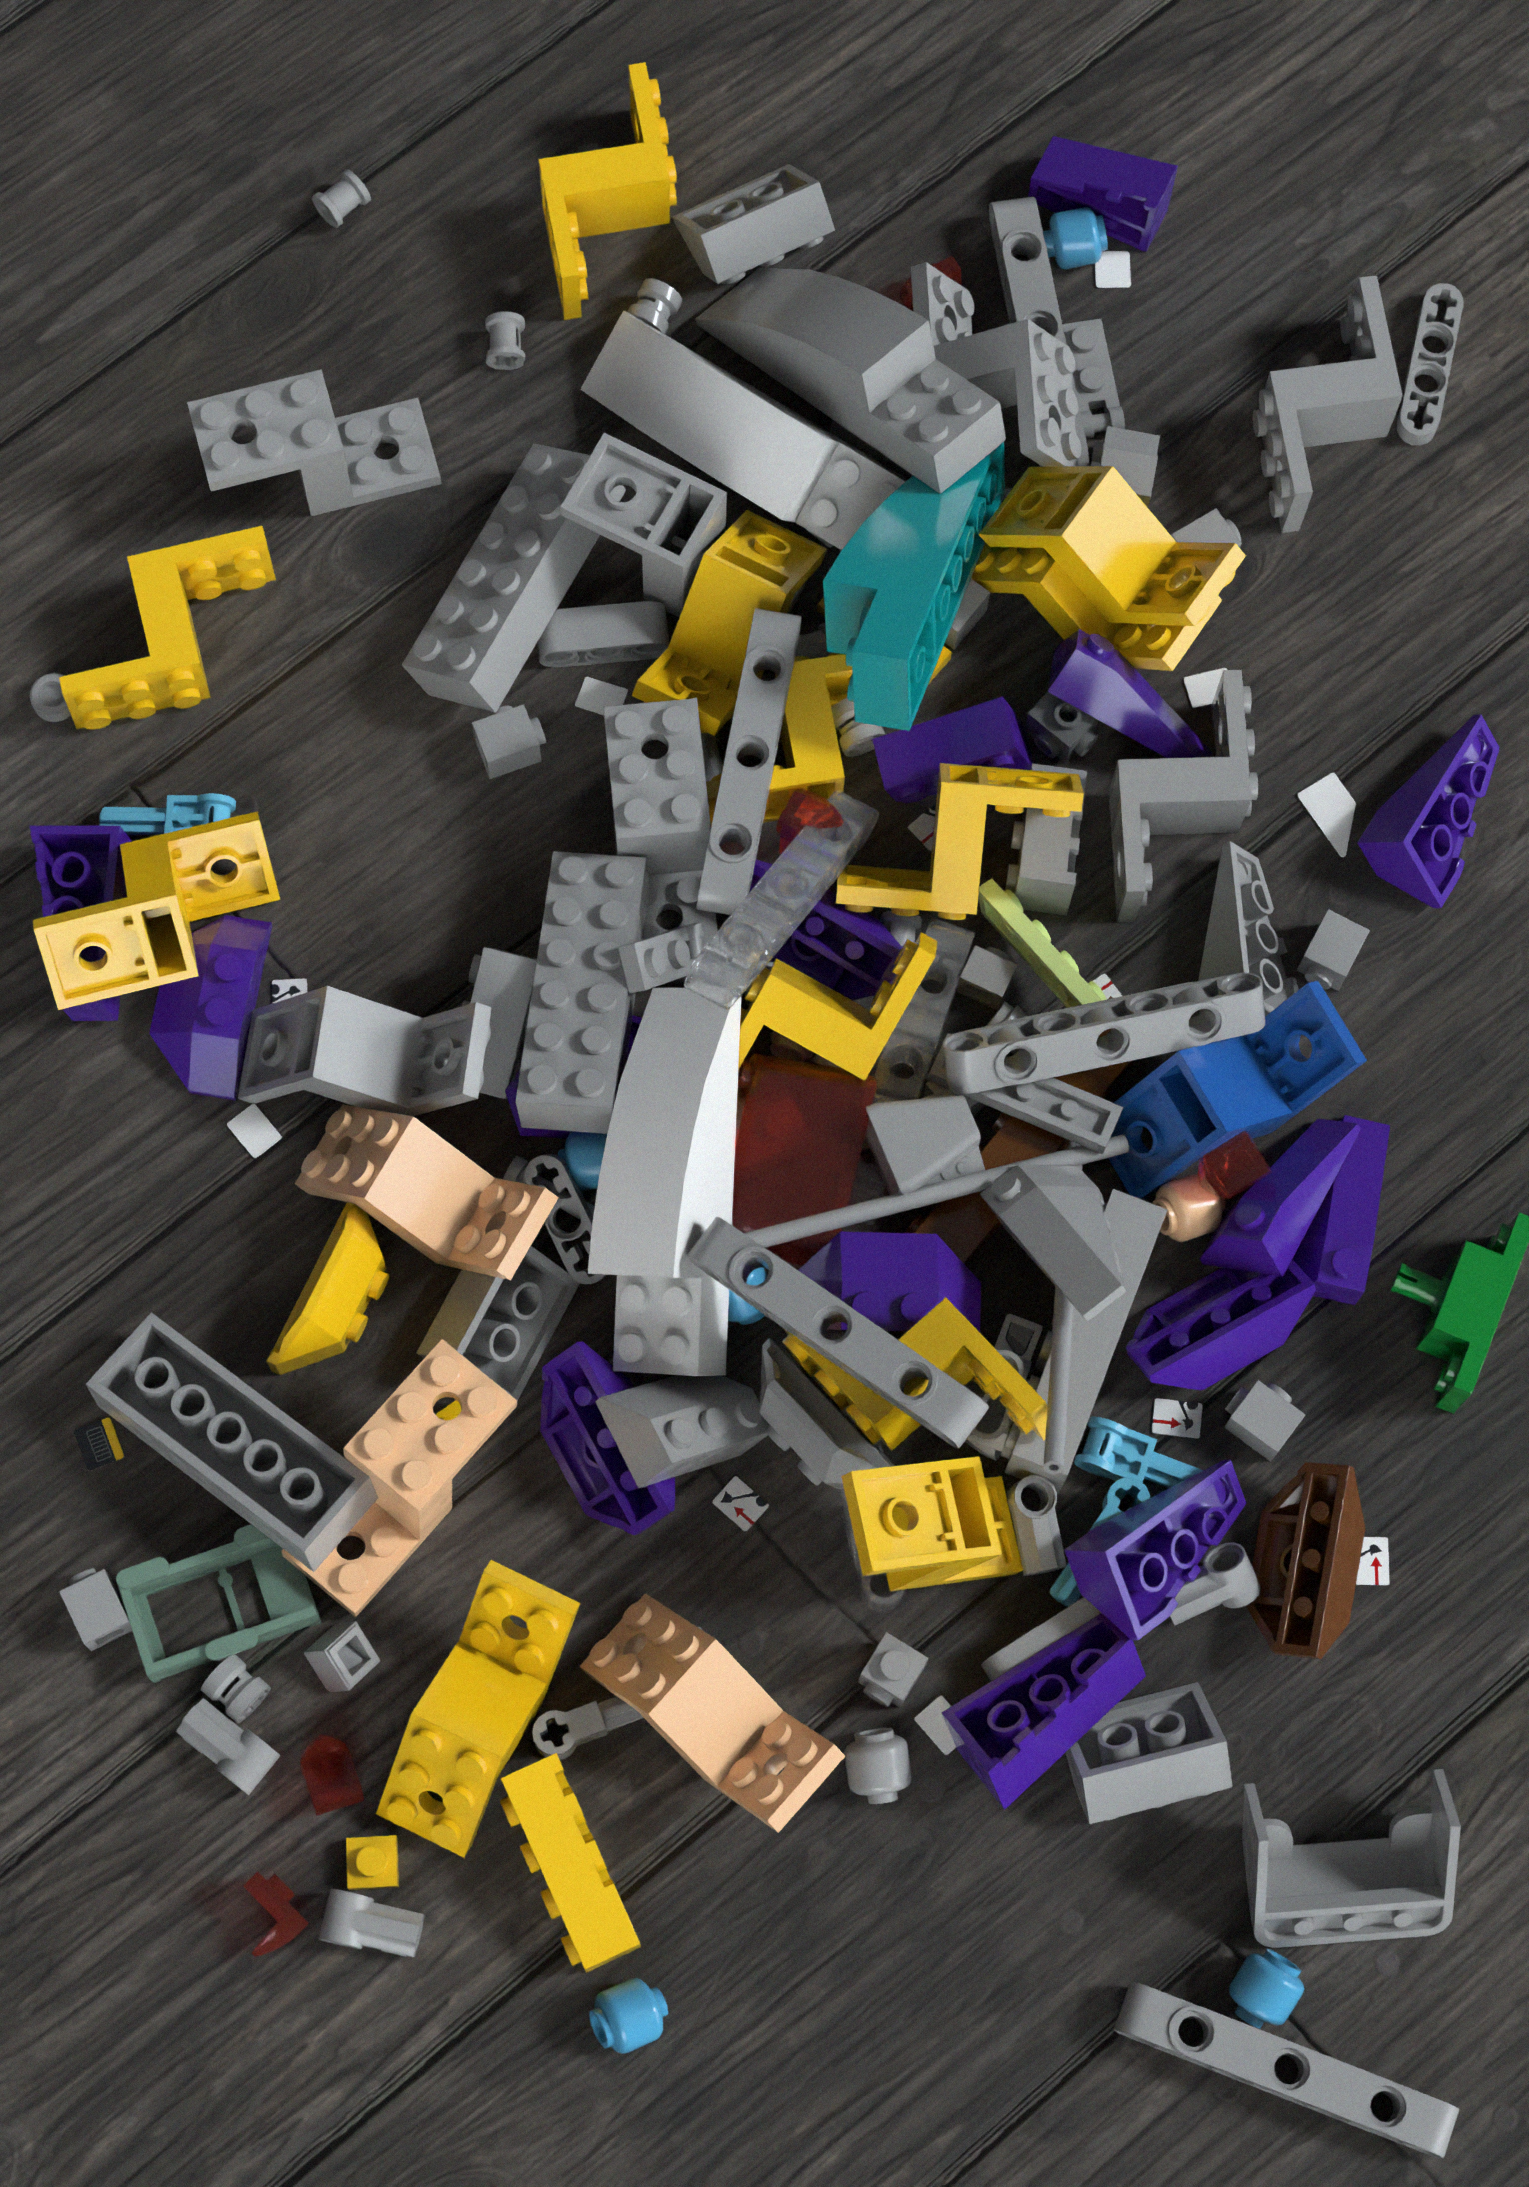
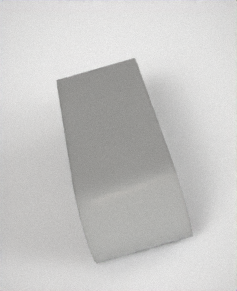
[537,601,670,668]

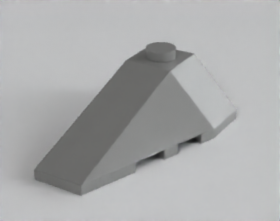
[1198,841,1299,1016]
[980,1164,1126,1322]

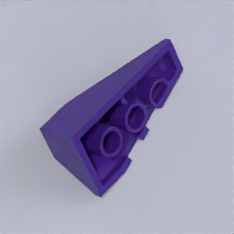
[1048,629,1212,758]
[1357,714,1500,908]
[1292,1115,1390,1305]
[1199,1119,1361,1277]
[1064,1460,1246,1640]

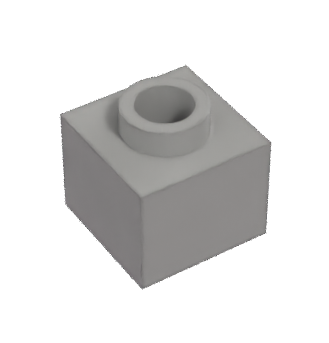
[957,945,1018,1010]

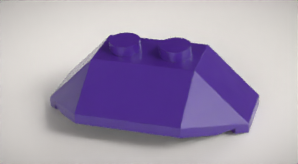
[733,859,902,1001]
[149,915,272,1101]
[798,1232,981,1331]
[1126,1259,1316,1391]
[540,1341,675,1535]

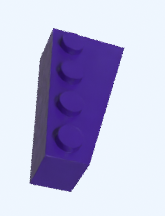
[30,826,132,1021]
[942,1613,1146,1810]

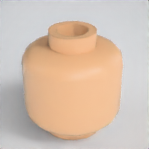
[1152,1174,1225,1242]

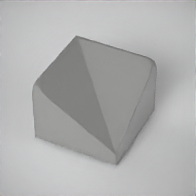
[304,1621,380,1692]

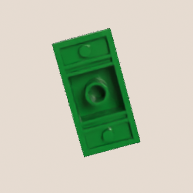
[1390,1212,1529,1414]

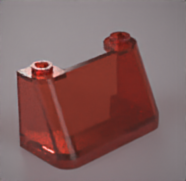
[732,1053,877,1266]

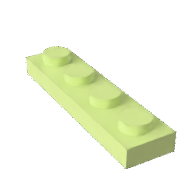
[978,878,1107,1008]

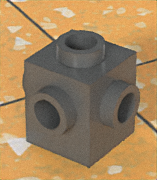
[1024,692,1099,764]

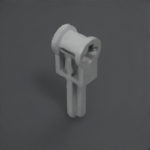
[532,1696,644,1760]

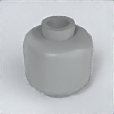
[844,1728,912,1804]

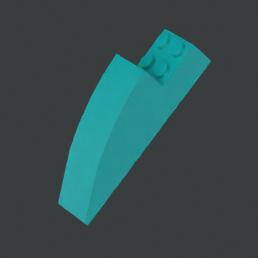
[823,423,1005,731]

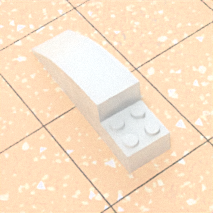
[581,311,908,550]
[588,988,742,1376]

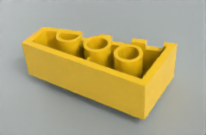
[499,1753,641,1973]

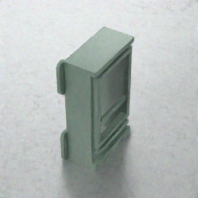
[116,1524,322,1683]

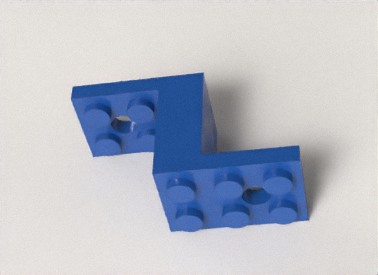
[1108,981,1367,1200]

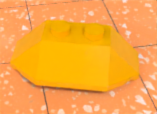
[267,1202,389,1375]

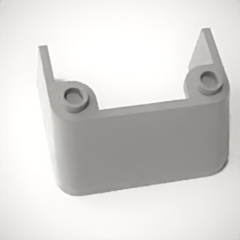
[1242,1769,1461,1948]

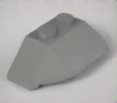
[760,1338,895,1489]

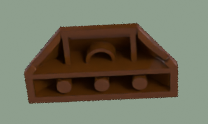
[1246,1462,1365,1659]

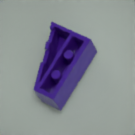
[1028,136,1178,252]
[872,696,1034,803]

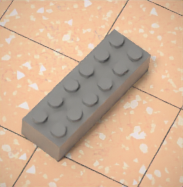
[402,443,626,713]
[516,851,650,1134]
[1001,1189,1167,1494]
[86,1312,378,1572]

